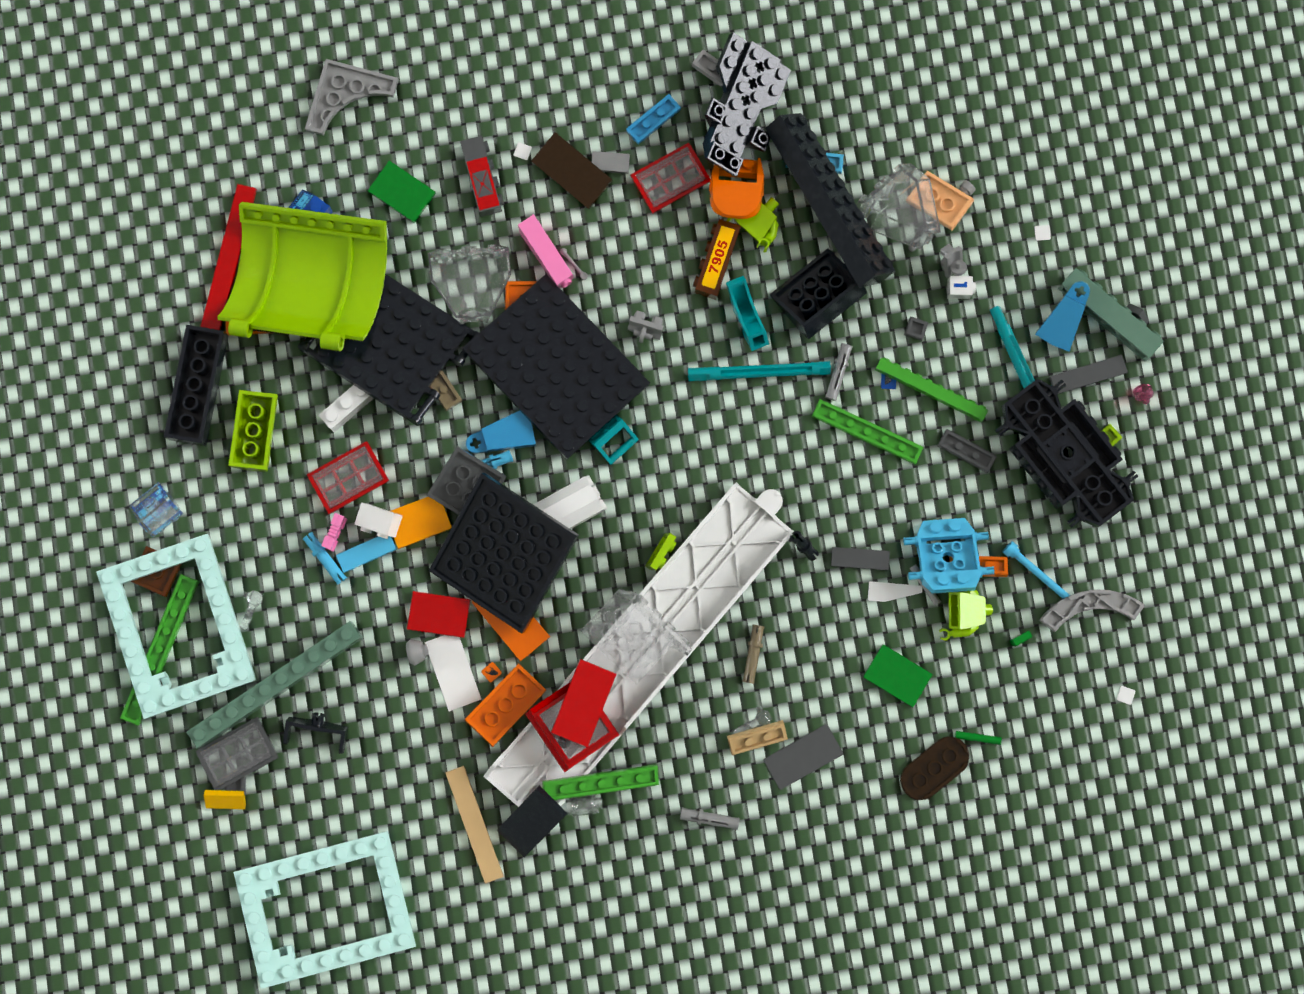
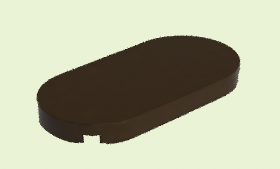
[900,737,969,800]

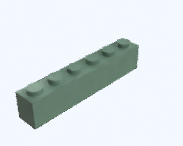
[1058,268,1164,361]

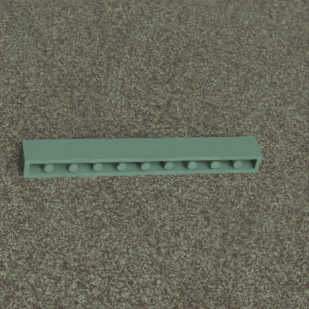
[186,621,363,748]

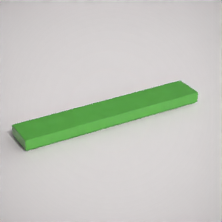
[811,399,924,465]
[542,764,659,800]

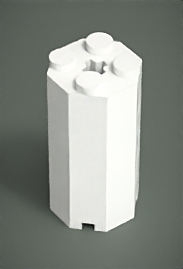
[533,475,607,529]

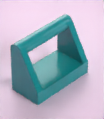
[589,415,639,465]

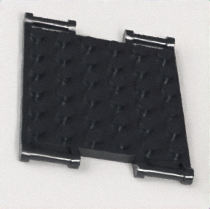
[297,274,479,426]

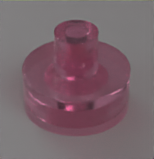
[1133,384,1154,404]

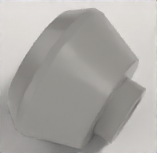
[406,639,428,666]

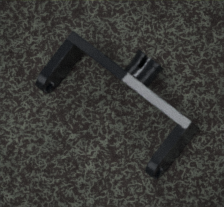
[283,712,348,754]

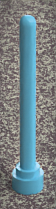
[1002,541,1069,599]

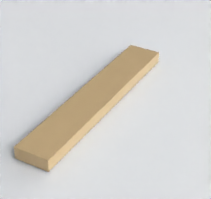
[445,766,504,884]

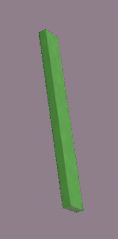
[120,574,199,725]

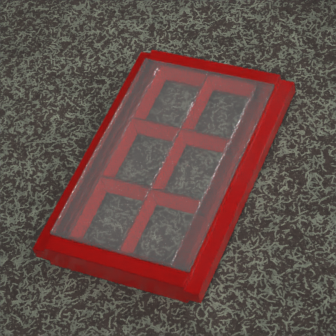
[630,143,711,214]
[307,441,389,514]

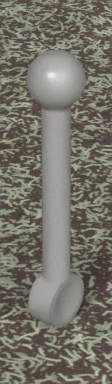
[560,248,588,280]

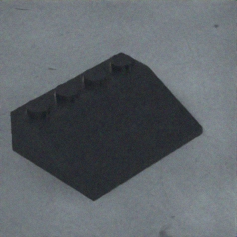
[770,249,867,339]

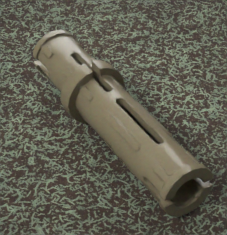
[742,625,765,684]

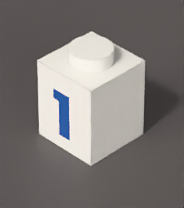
[947,276,976,299]

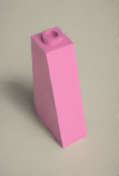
[518,214,573,288]

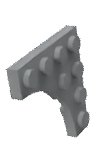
[305,59,399,136]

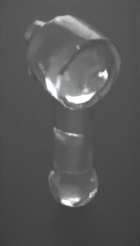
[240,590,263,630]
[733,706,772,734]

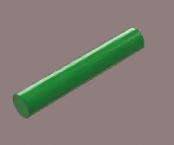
[955,731,1002,745]

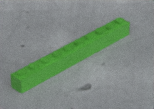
[875,357,988,422]

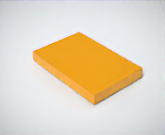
[391,497,452,549]

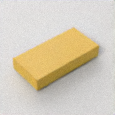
[204,790,246,809]

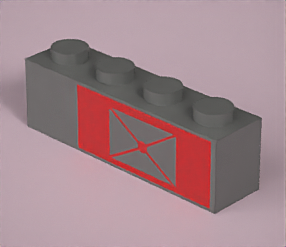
[460,136,504,217]

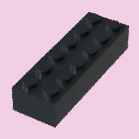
[164,325,229,446]

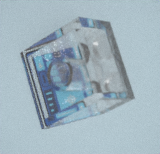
[129,482,183,538]

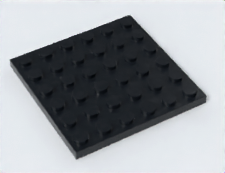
[428,473,579,634]

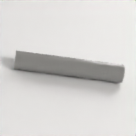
[909,564,941,606]

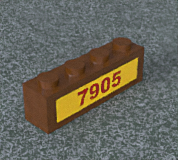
[693,219,741,300]

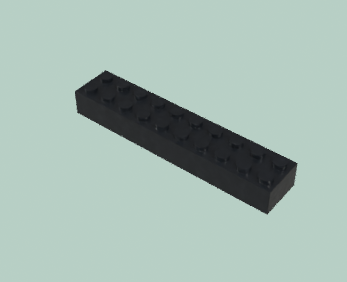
[765,113,895,288]

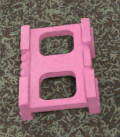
[321,513,347,552]

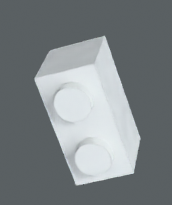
[355,502,403,539]

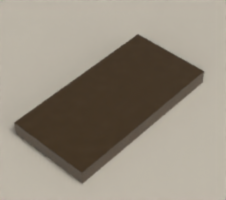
[531,132,613,209]

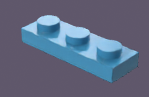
[626,94,681,145]

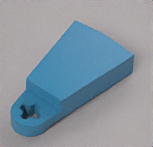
[1035,281,1090,351]
[466,410,536,454]

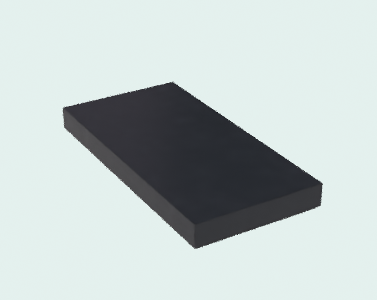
[497,785,568,858]

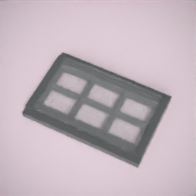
[196,717,279,790]

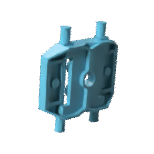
[903,518,994,593]

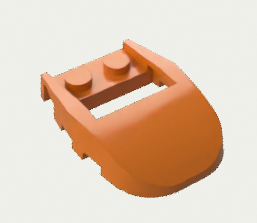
[709,158,764,219]

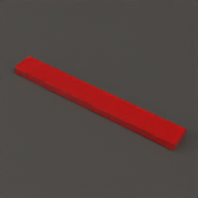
[201,184,257,330]

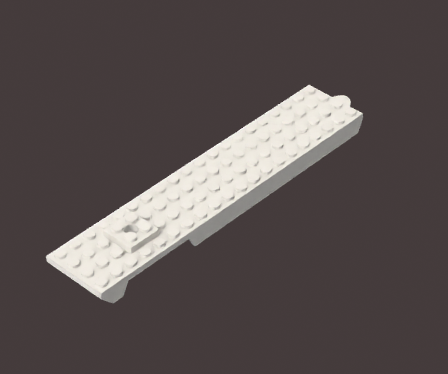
[483,482,794,807]

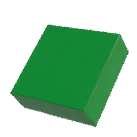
[1009,630,1032,647]

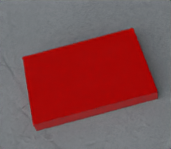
[407,591,471,638]

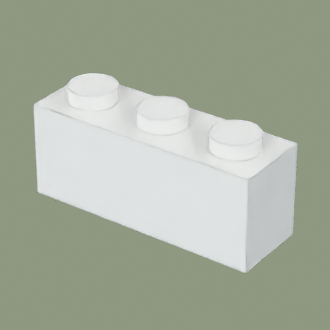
[318,385,374,433]

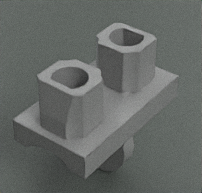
[940,244,967,279]
[627,310,663,343]

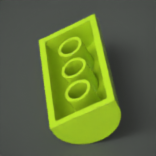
[228,390,278,472]

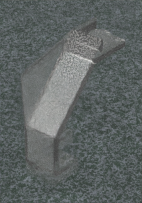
[856,163,941,250]
[428,244,511,325]

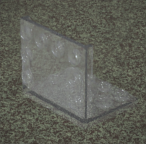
[581,588,692,685]

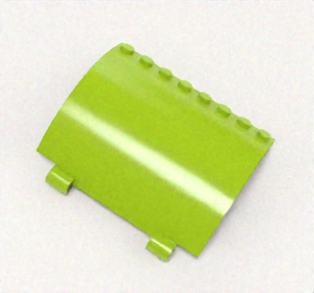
[217,202,387,351]

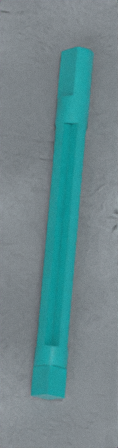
[990,306,1035,388]
[688,361,831,381]

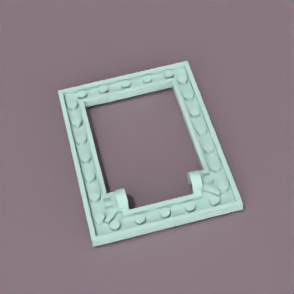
[96,534,256,719]
[233,831,416,989]

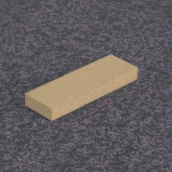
[727,720,788,755]

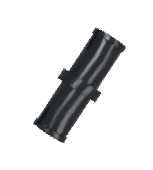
[790,531,819,561]

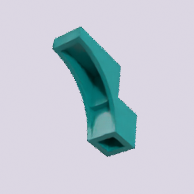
[726,276,769,351]

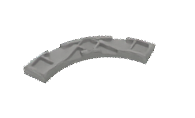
[1039,590,1145,632]

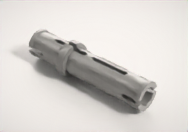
[825,343,853,401]
[680,807,740,830]

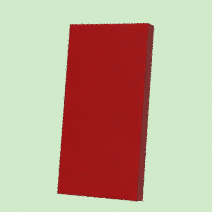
[550,659,617,748]

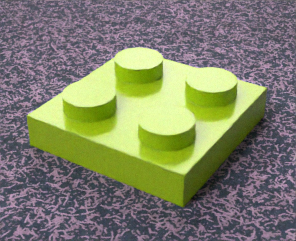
[645,533,677,570]

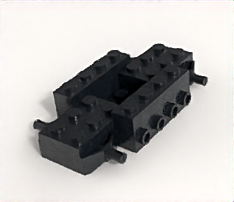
[995,379,1138,528]

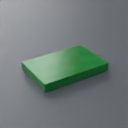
[367,160,436,223]
[863,644,933,708]

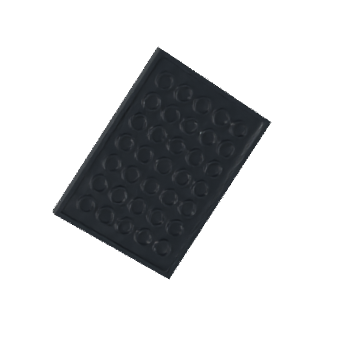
[462,274,650,460]

